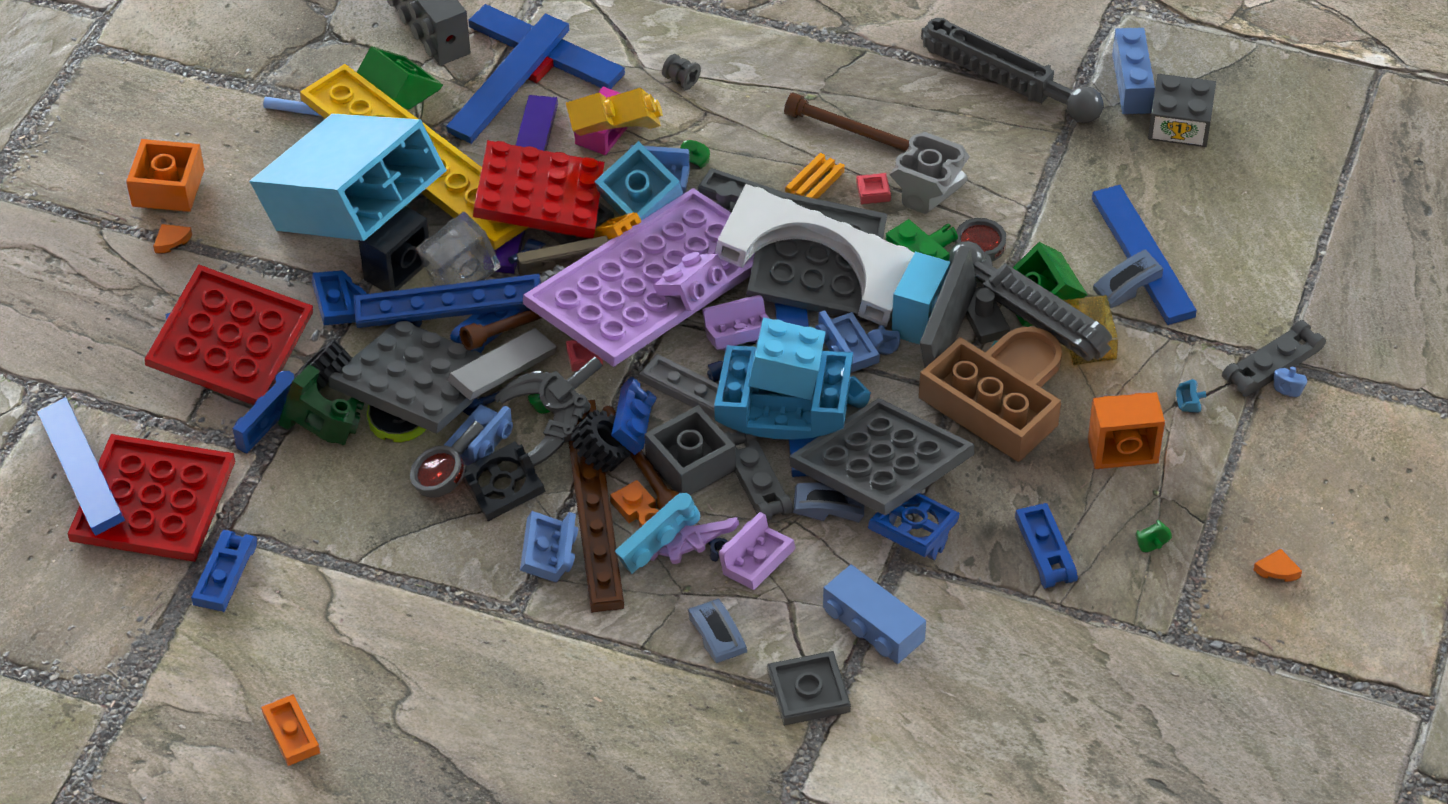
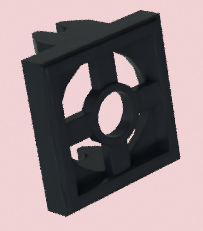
[462,441,546,521]

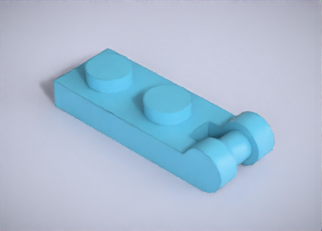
[615,493,701,574]

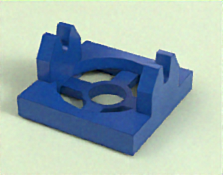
[868,493,960,560]

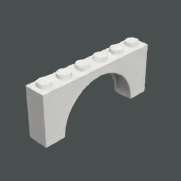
[715,184,914,327]

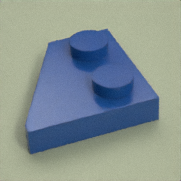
[312,270,367,325]

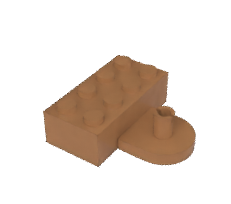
[918,327,1062,462]

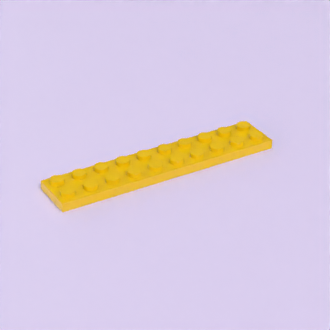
[300,64,528,250]

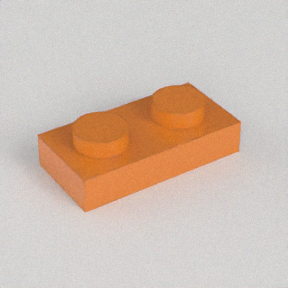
[261,694,320,766]

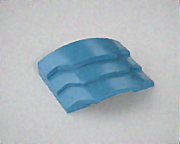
[714,345,853,439]

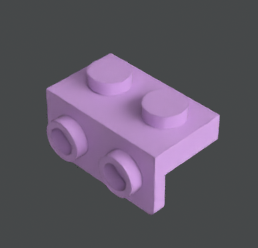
[653,252,728,311]
[702,295,770,351]
[719,512,795,590]

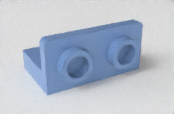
[444,404,513,466]

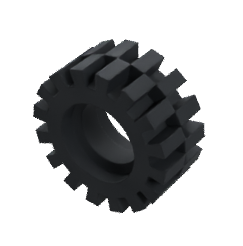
[294,339,352,391]
[571,410,631,472]

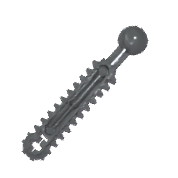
[921,18,1104,123]
[949,241,1112,361]

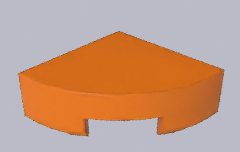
[153,224,192,253]
[1253,549,1302,582]

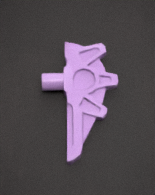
[650,517,739,564]

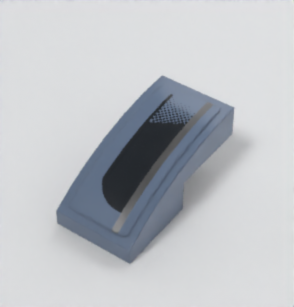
[1093,249,1164,309]
[793,483,865,523]
[688,598,747,663]

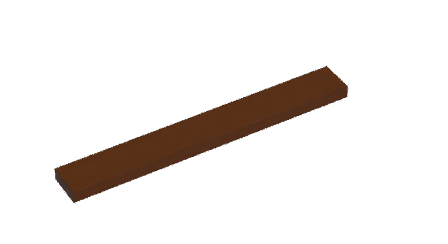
[568,399,624,613]

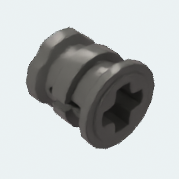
[662,54,701,90]

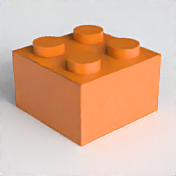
[126,139,205,212]
[1088,392,1165,469]

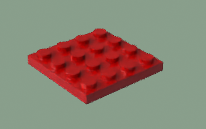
[472,140,605,239]
[145,264,313,405]
[67,434,236,562]

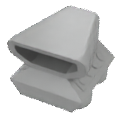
[889,132,970,214]

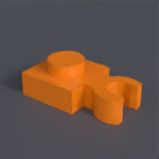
[610,480,659,528]

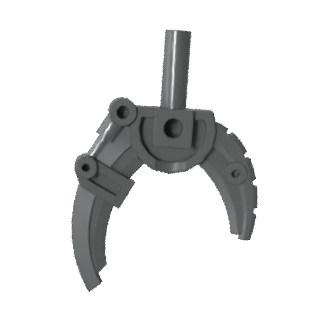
[494,356,603,469]

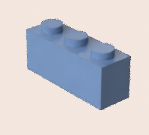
[1112,28,1155,114]
[823,564,926,664]

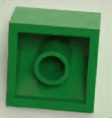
[357,46,443,110]
[1013,242,1088,327]

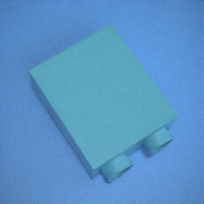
[249,114,447,241]

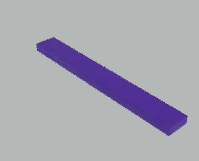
[484,95,558,274]

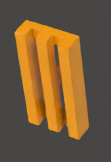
[785,153,845,199]
[594,212,642,239]

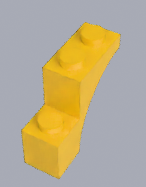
[566,88,663,136]

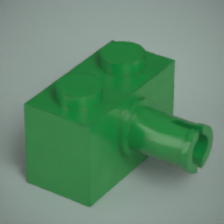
[885,219,958,261]

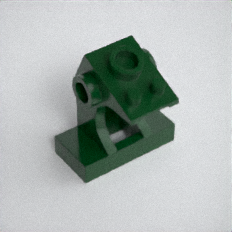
[278,364,364,445]

